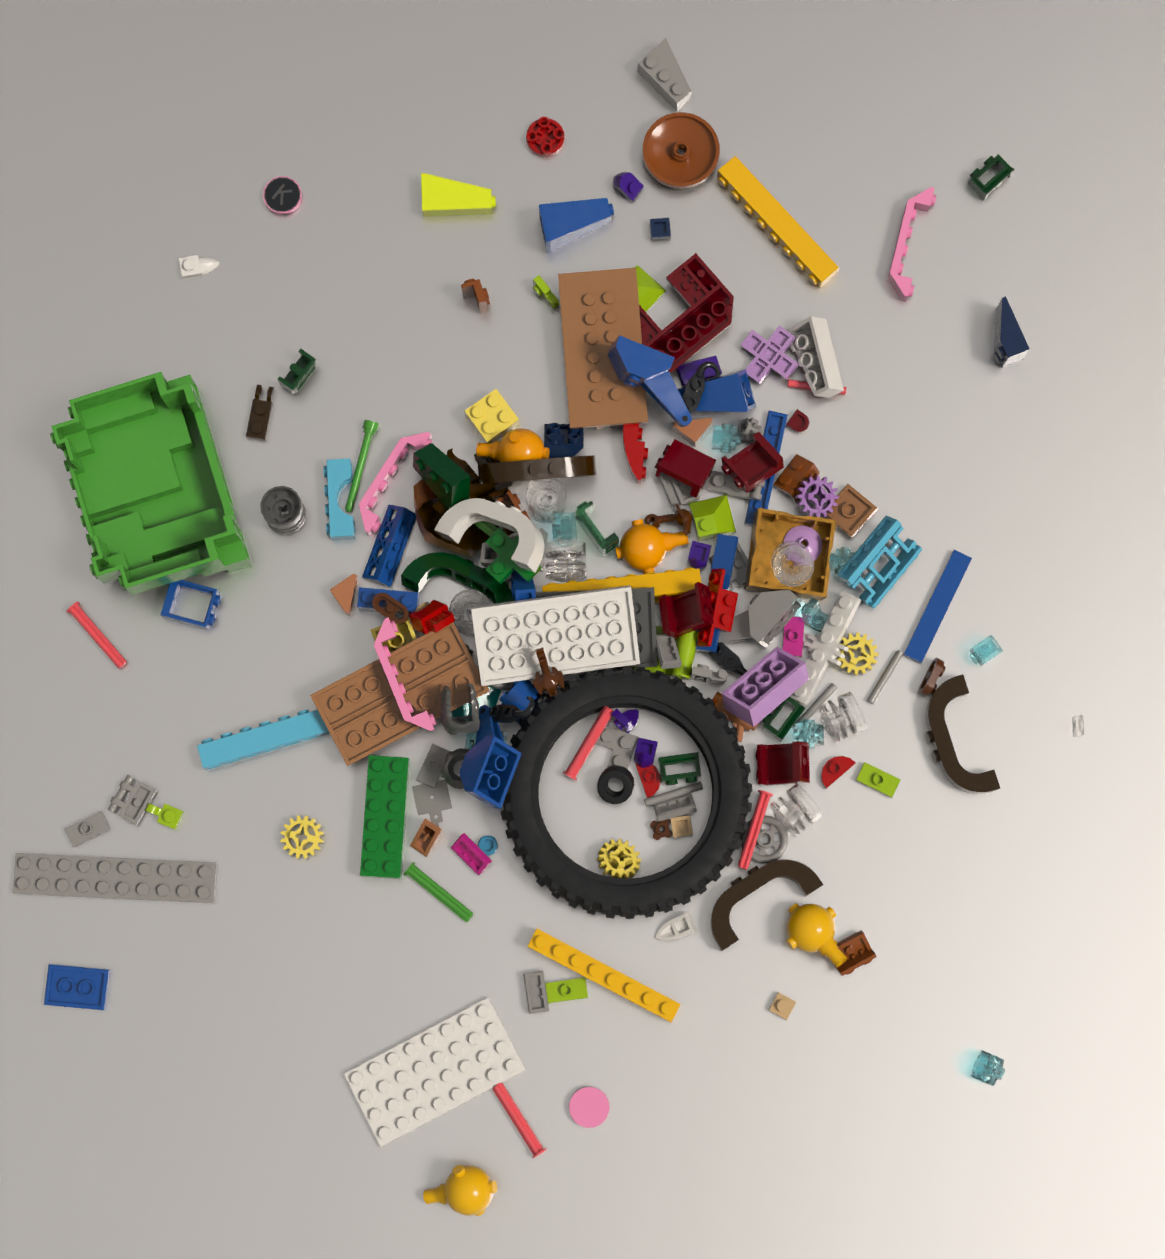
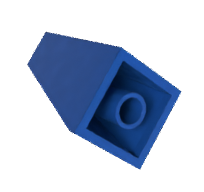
[539,198,614,253]
[678,369,756,412]

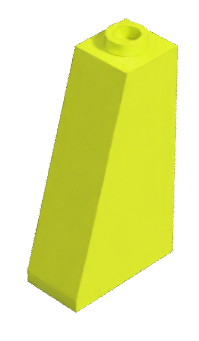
[421,173,496,217]

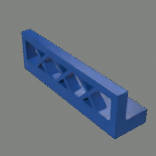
[362,505,416,587]

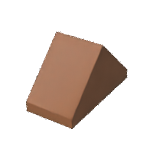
[672,418,712,447]
[330,574,358,616]
[410,818,444,857]

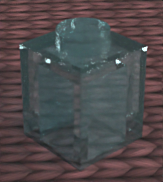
[970,634,1003,666]

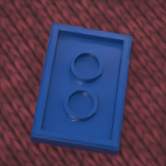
[44,964,110,1010]

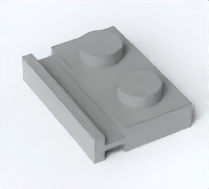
[659,473,700,509]

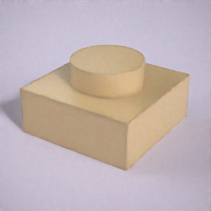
[670,815,693,838]
[769,992,796,1020]

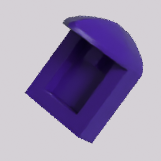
[613,172,644,201]
[687,541,712,570]
[611,708,639,733]
[634,737,658,768]

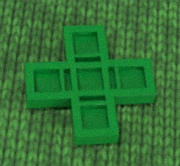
[485,528,542,584]

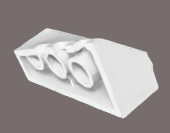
[787,316,844,398]

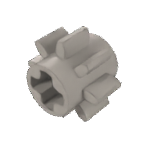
[738,417,762,442]

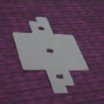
[412,779,452,827]

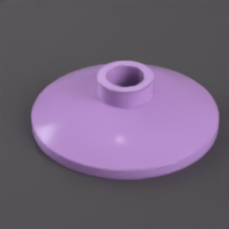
[783,525,822,565]

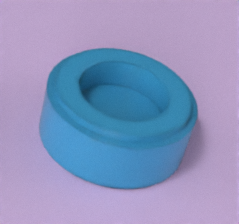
[478,835,498,856]

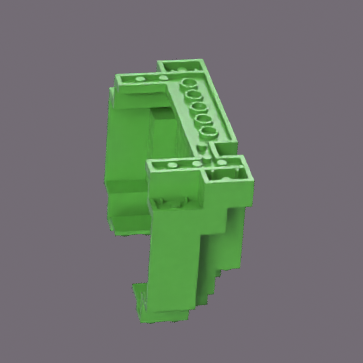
[50,372,252,595]

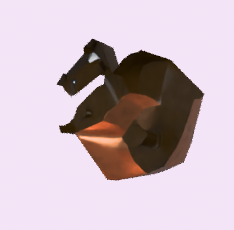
[413,448,514,557]

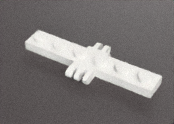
[789,591,861,706]

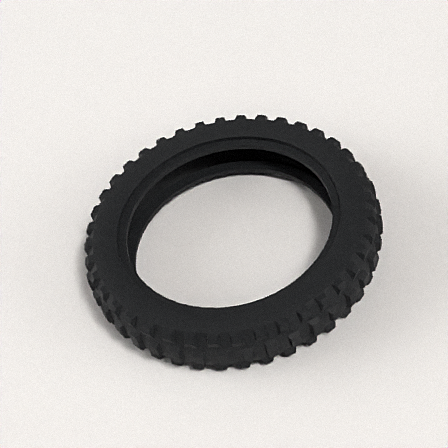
[501,666,752,919]

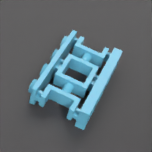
[836,516,922,609]

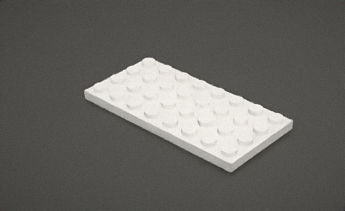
[471,585,640,686]
[344,998,525,1147]

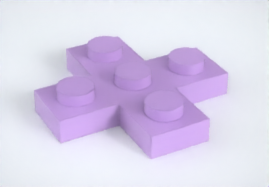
[741,325,799,384]

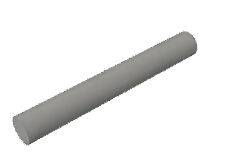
[867,650,904,704]
[792,683,838,732]
[644,781,703,807]

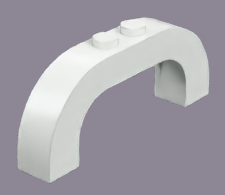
[434,498,544,573]

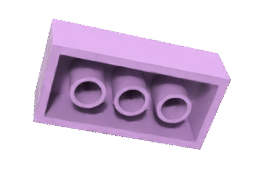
[721,647,809,727]

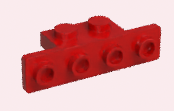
[697,568,738,647]

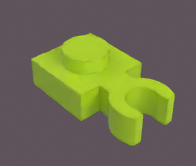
[532,275,559,309]

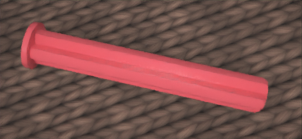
[66,602,127,669]
[563,706,613,780]
[738,790,773,869]
[492,1083,547,1158]

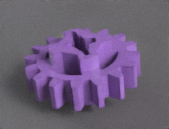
[795,475,839,517]

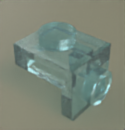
[801,598,830,632]

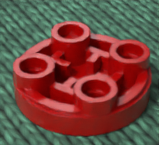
[526,116,564,157]

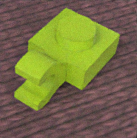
[146,804,184,830]

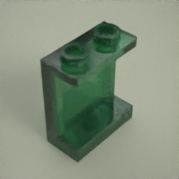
[575,501,619,557]

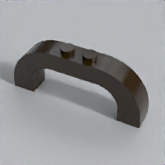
[478,455,597,484]
[926,674,1000,794]
[710,859,823,951]

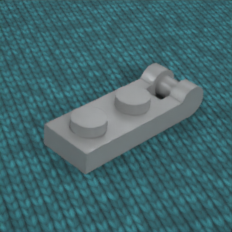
[707,470,765,501]

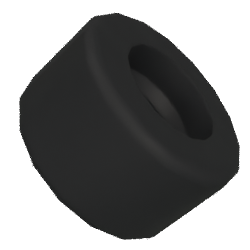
[597,765,634,804]

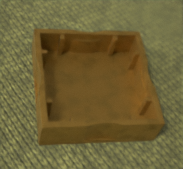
[745,508,836,601]

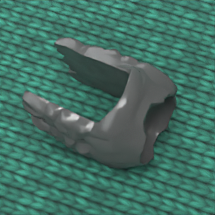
[441,683,480,735]
[441,748,469,789]

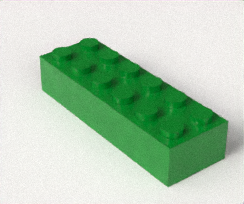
[360,755,410,880]

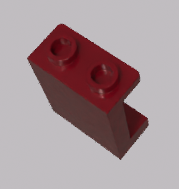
[721,432,784,493]
[654,439,716,498]
[659,582,714,638]
[756,741,810,786]

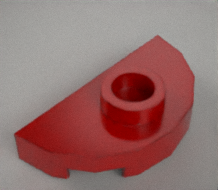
[821,756,856,789]
[635,763,661,798]

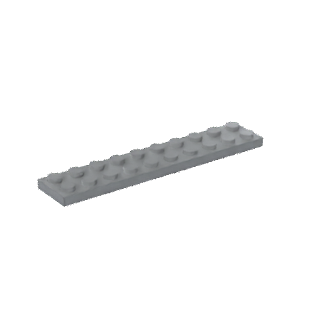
[13,853,217,903]

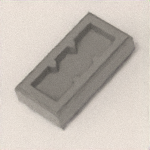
[656,634,681,669]
[416,743,449,788]
[653,794,697,822]
[65,811,110,847]
[523,971,549,1014]

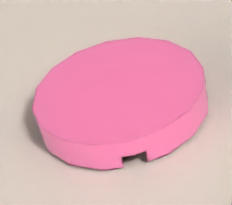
[569,1087,609,1128]

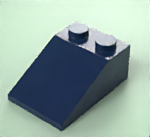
[993,296,1030,368]

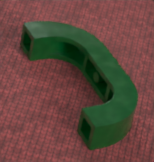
[401,552,514,604]

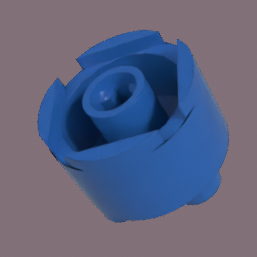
[499,680,545,724]

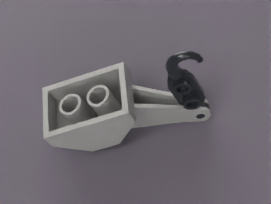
[708,590,804,676]

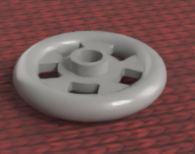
[740,815,788,863]

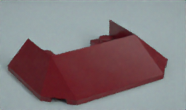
[639,253,734,373]

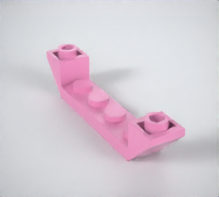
[888,187,937,302]
[359,432,433,536]
[374,617,436,731]

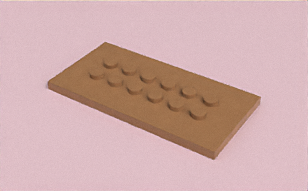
[558,267,648,429]
[310,623,489,766]

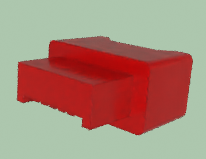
[409,600,455,634]

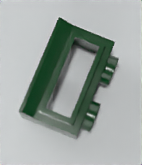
[968,154,1015,200]
[277,349,317,394]
[762,697,805,742]
[658,752,701,786]

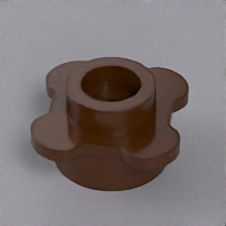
[650,819,672,840]

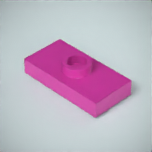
[782,616,805,657]
[451,833,492,876]

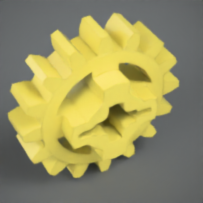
[837,632,879,676]
[280,815,324,859]
[597,838,641,879]

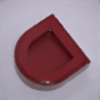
[786,409,809,433]

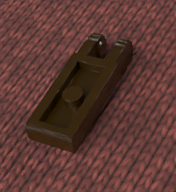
[246,384,274,441]

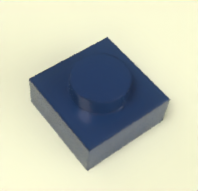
[650,218,671,240]

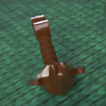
[644,503,693,536]
[533,647,564,697]

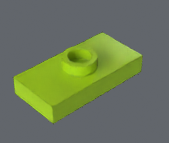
[856,762,901,798]
[545,978,588,1003]

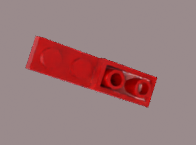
[623,424,648,484]

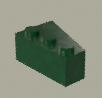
[413,443,470,510]

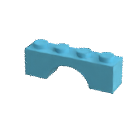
[323,458,355,541]

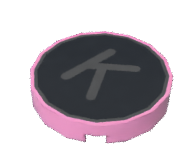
[263,176,302,215]

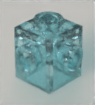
[712,424,741,453]
[829,547,854,575]
[793,719,824,749]
[971,1050,1005,1086]

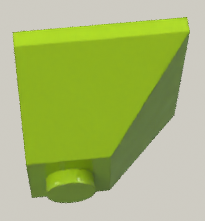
[634,265,666,312]
[689,495,736,542]

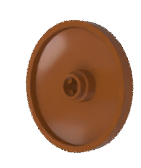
[642,112,720,189]

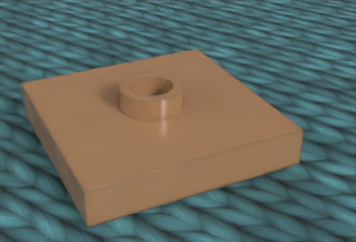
[826,484,878,538]

